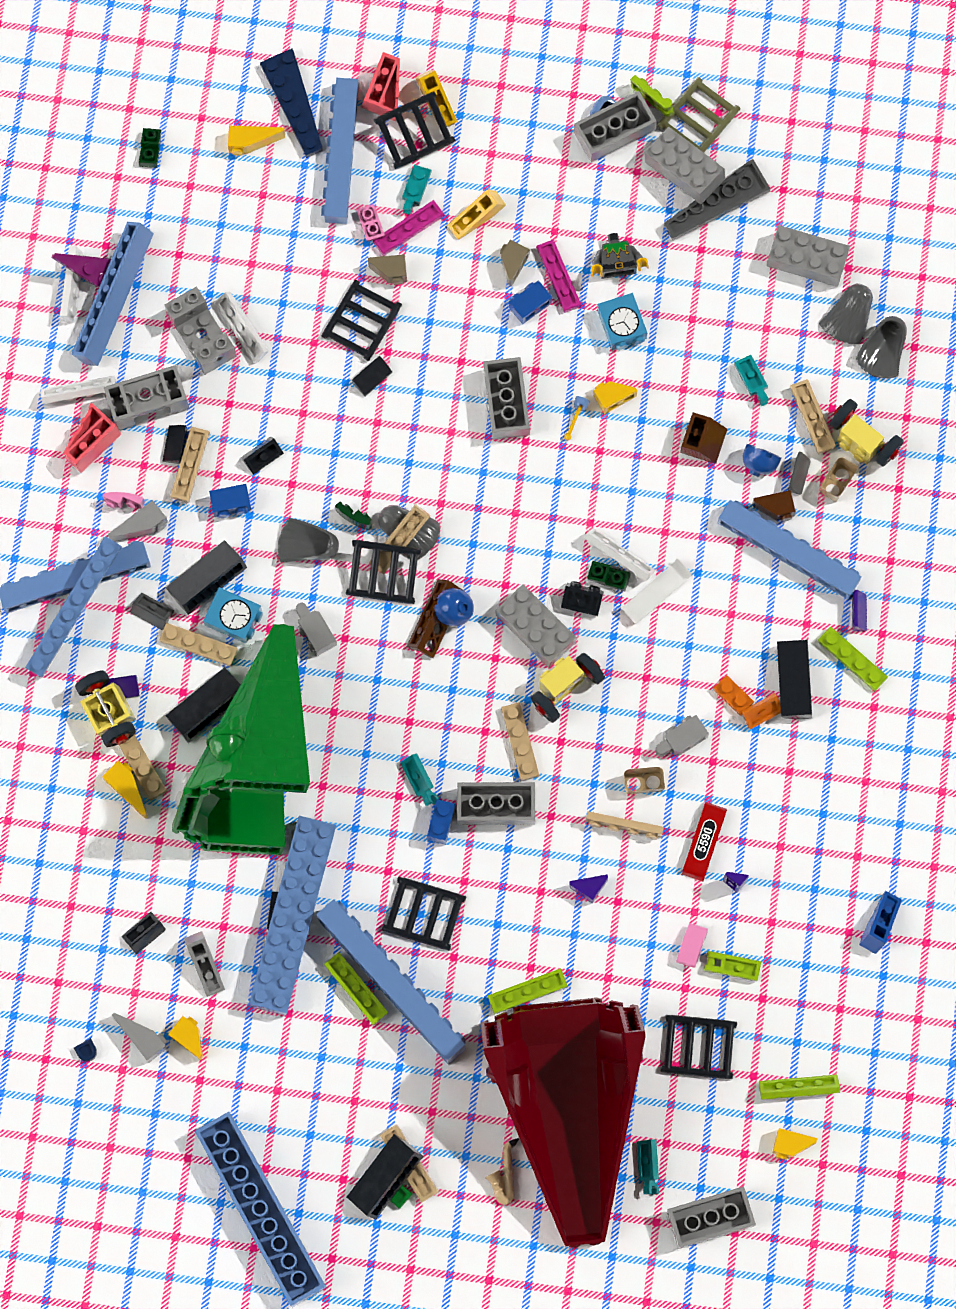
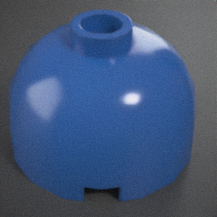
[742,444,781,477]
[435,588,474,627]

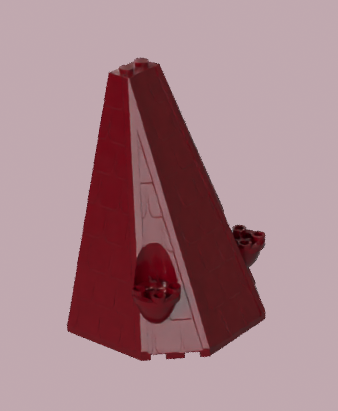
[480,997,646,1248]

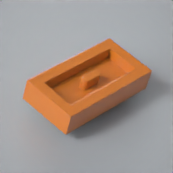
[713,675,754,716]
[741,693,781,729]

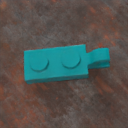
[402,164,432,215]
[734,354,769,406]
[400,753,439,807]
[637,1139,659,1195]

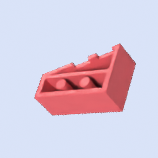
[361,52,400,122]
[63,403,121,473]

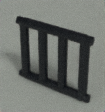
[373,91,456,169]
[321,280,402,361]
[345,540,422,604]
[382,876,467,951]
[660,1015,738,1079]

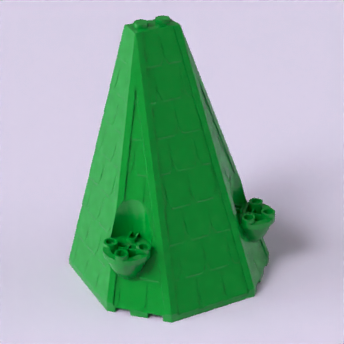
[172,624,310,855]

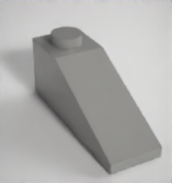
[108,500,168,542]
[184,931,225,997]
[111,1012,168,1063]

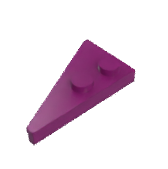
[51,253,111,289]

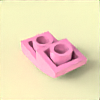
[356,204,385,242]
[102,492,145,509]
[676,923,708,968]

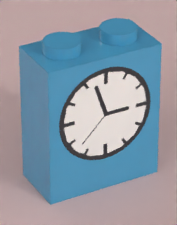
[597,292,648,350]
[203,587,263,644]

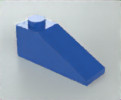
[859,890,902,954]

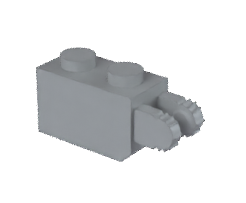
[296,602,337,656]
[655,715,709,757]

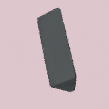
[788,451,811,495]
[130,593,175,630]

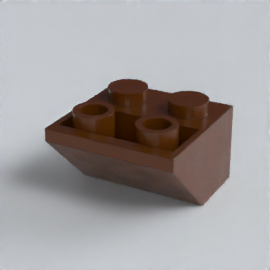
[680,412,728,464]

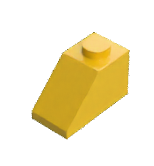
[593,381,637,415]
[168,1016,203,1060]
[772,1128,818,1160]

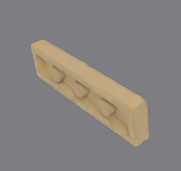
[790,379,836,455]
[170,426,210,503]
[369,503,430,575]
[159,623,238,667]
[501,702,539,781]
[119,734,167,801]
[586,811,664,839]
[380,1124,439,1203]

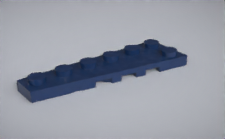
[260,48,323,158]

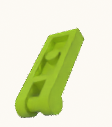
[630,75,674,117]
[704,951,761,982]

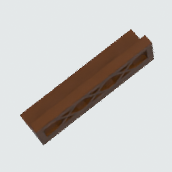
[406,579,463,659]

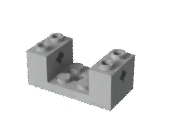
[164,286,237,375]
[104,365,189,430]

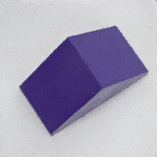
[569,874,608,904]

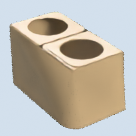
[820,457,858,502]
[624,767,665,794]

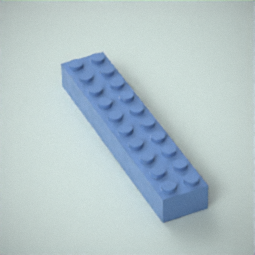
[248,815,336,1016]
[316,899,466,1065]
[195,1111,327,1308]

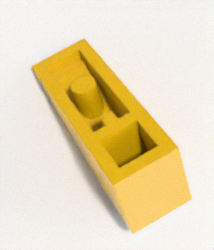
[415,70,458,126]
[228,125,285,156]
[447,189,506,240]
[102,760,148,819]

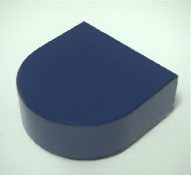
[73,1038,97,1062]

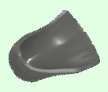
[819,283,873,344]
[856,316,907,379]
[378,505,441,560]
[278,518,339,562]

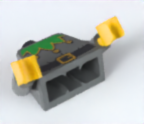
[591,233,649,279]

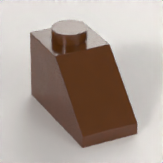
[752,490,796,522]

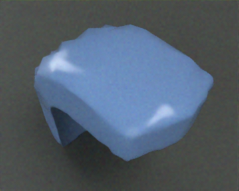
[590,95,616,115]

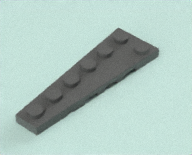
[664,159,771,241]

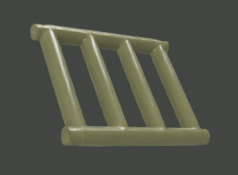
[657,77,741,153]

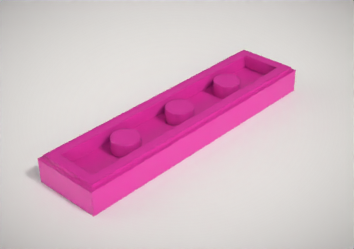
[373,200,444,256]
[536,239,581,313]

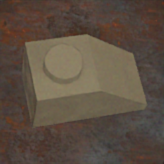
[500,239,530,287]
[368,254,407,285]

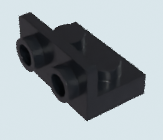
[561,581,604,616]

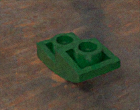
[138,128,162,168]
[335,501,372,530]
[587,561,631,592]

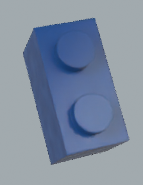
[509,280,552,325]
[209,484,252,519]
[427,799,456,845]

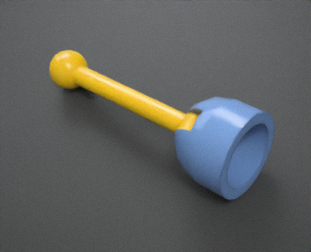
[564,396,590,441]

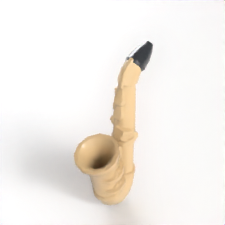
[485,1138,519,1205]

